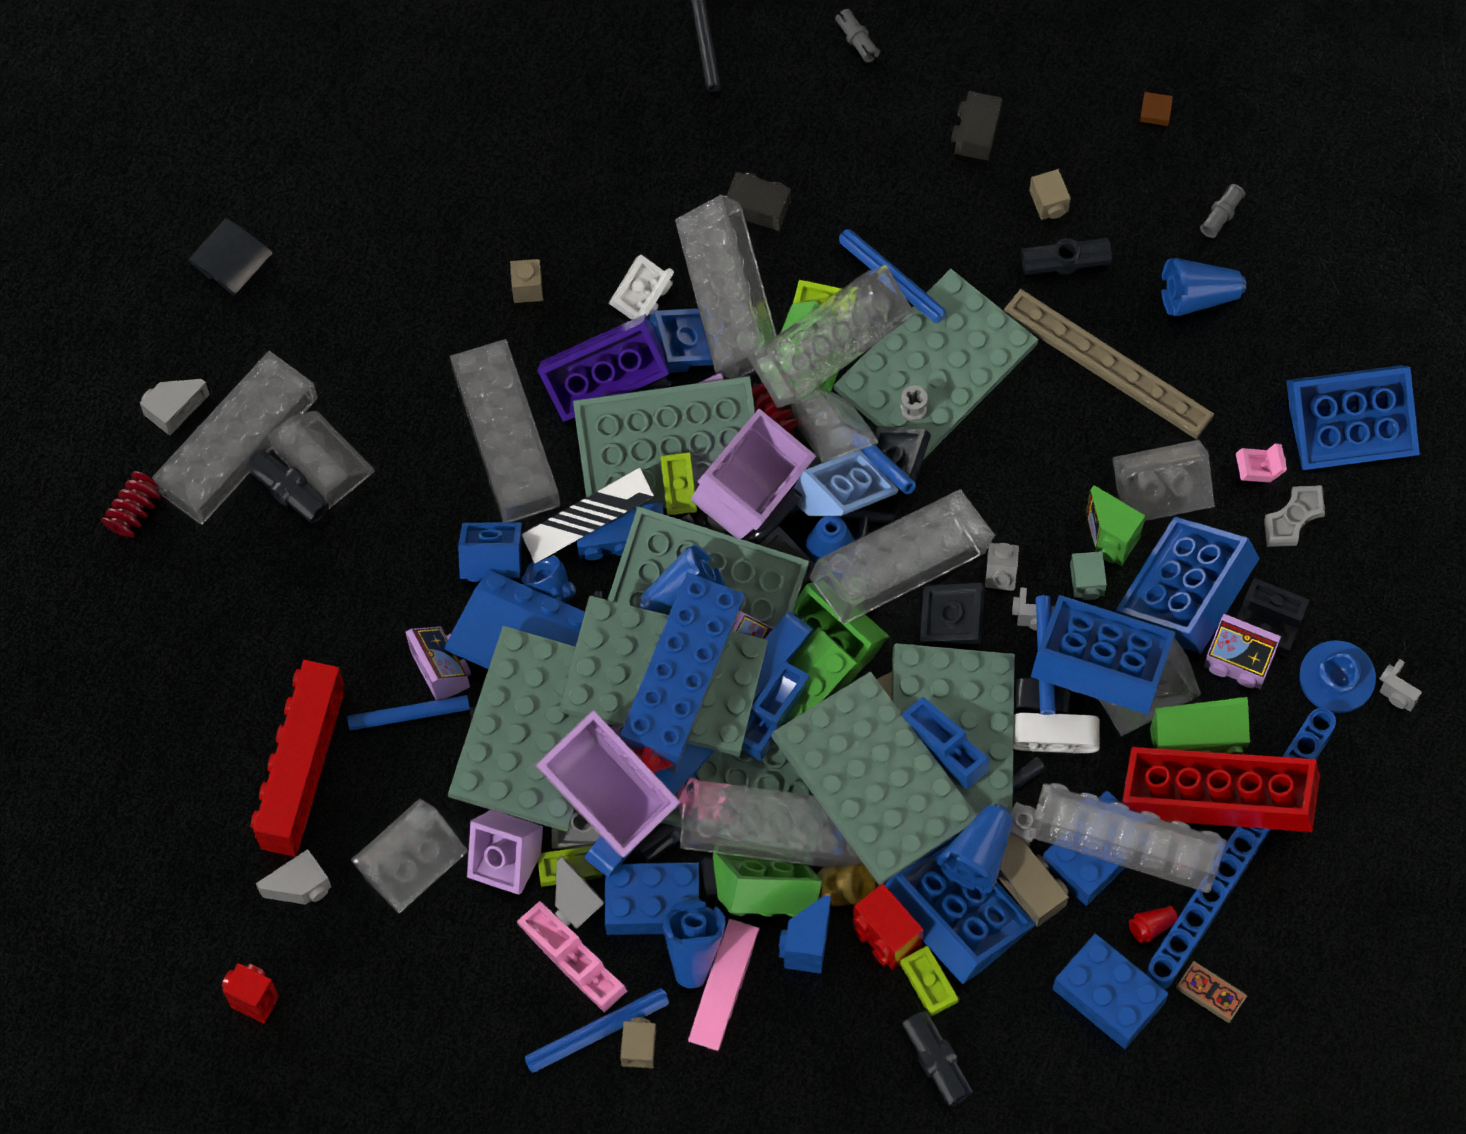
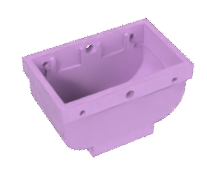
[691,409,816,540]
[535,710,680,858]

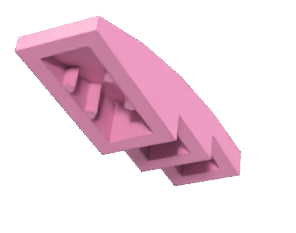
[517,901,627,1012]
[688,918,760,1051]

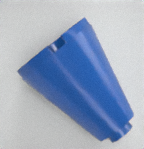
[1162,258,1246,316]
[801,515,860,584]
[640,544,726,615]
[937,804,1013,893]
[662,900,725,988]

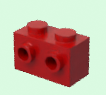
[222,963,279,1024]

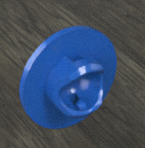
[1299,641,1376,713]

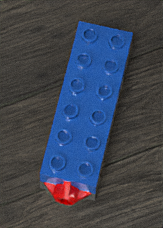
[619,572,745,773]

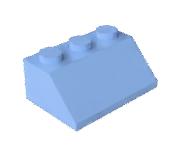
[794,449,899,516]

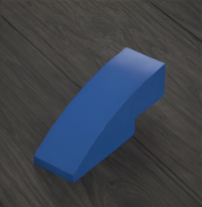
[741,661,810,762]
[901,697,989,789]

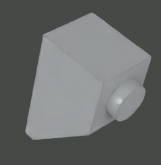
[140,379,210,435]
[256,849,331,904]
[555,855,604,929]

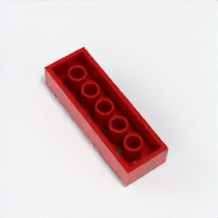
[251,660,346,857]
[1123,747,1320,832]

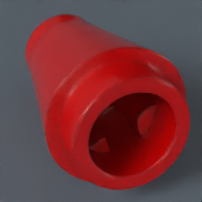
[1129,906,1178,943]

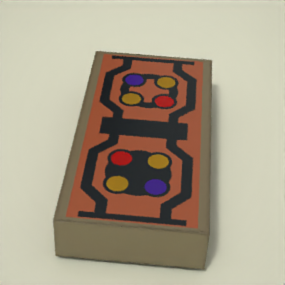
[1176,961,1247,1023]

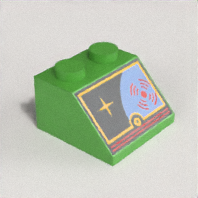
[1086,485,1145,566]

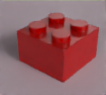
[852,883,923,970]

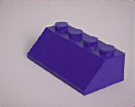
[537,314,669,422]

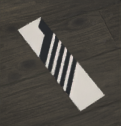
[522,468,654,563]

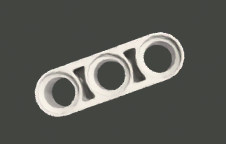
[1013,713,1100,753]

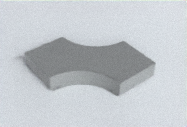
[1264,486,1325,547]

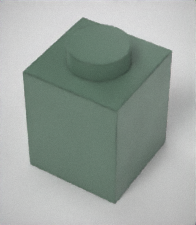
[1070,552,1107,601]

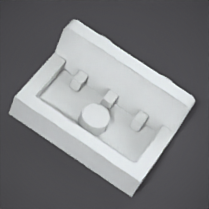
[609,255,674,320]

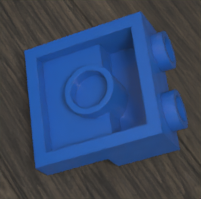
[649,308,721,373]

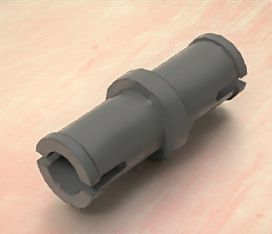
[835,9,880,62]
[1200,184,1245,238]

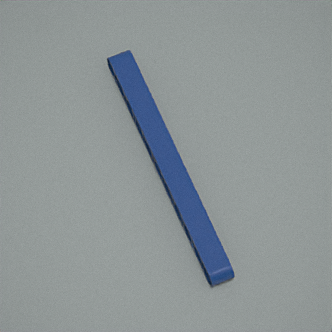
[584,611,814,878]
[1147,708,1336,989]

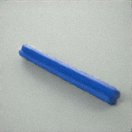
[839,229,946,323]
[525,988,669,1072]

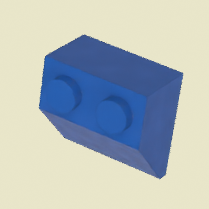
[458,522,522,582]
[779,895,831,973]

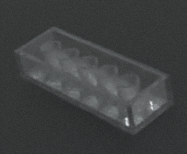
[675,194,782,379]
[748,264,915,408]
[450,339,560,522]
[152,351,318,525]
[809,489,995,624]
[680,780,866,871]
[1029,783,1226,893]

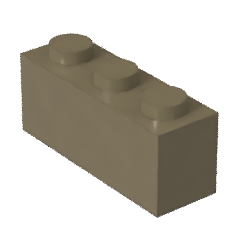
[998,834,1069,927]

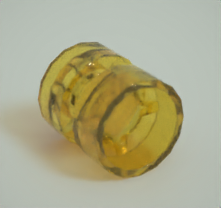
[818,863,875,907]

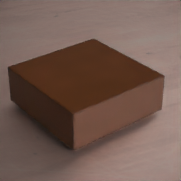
[1140,92,1173,126]

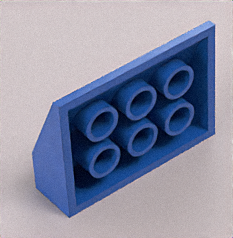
[1286,365,1420,470]
[1116,516,1260,654]
[445,570,585,669]
[1031,595,1176,715]
[885,837,1036,984]

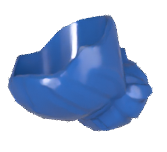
[521,556,576,603]

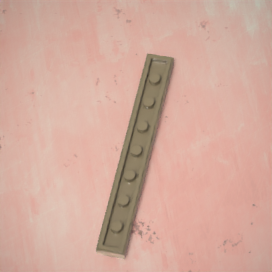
[1004,289,1214,439]

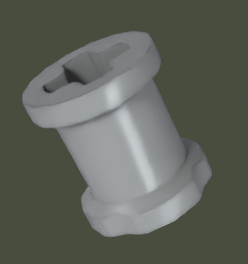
[900,385,928,422]

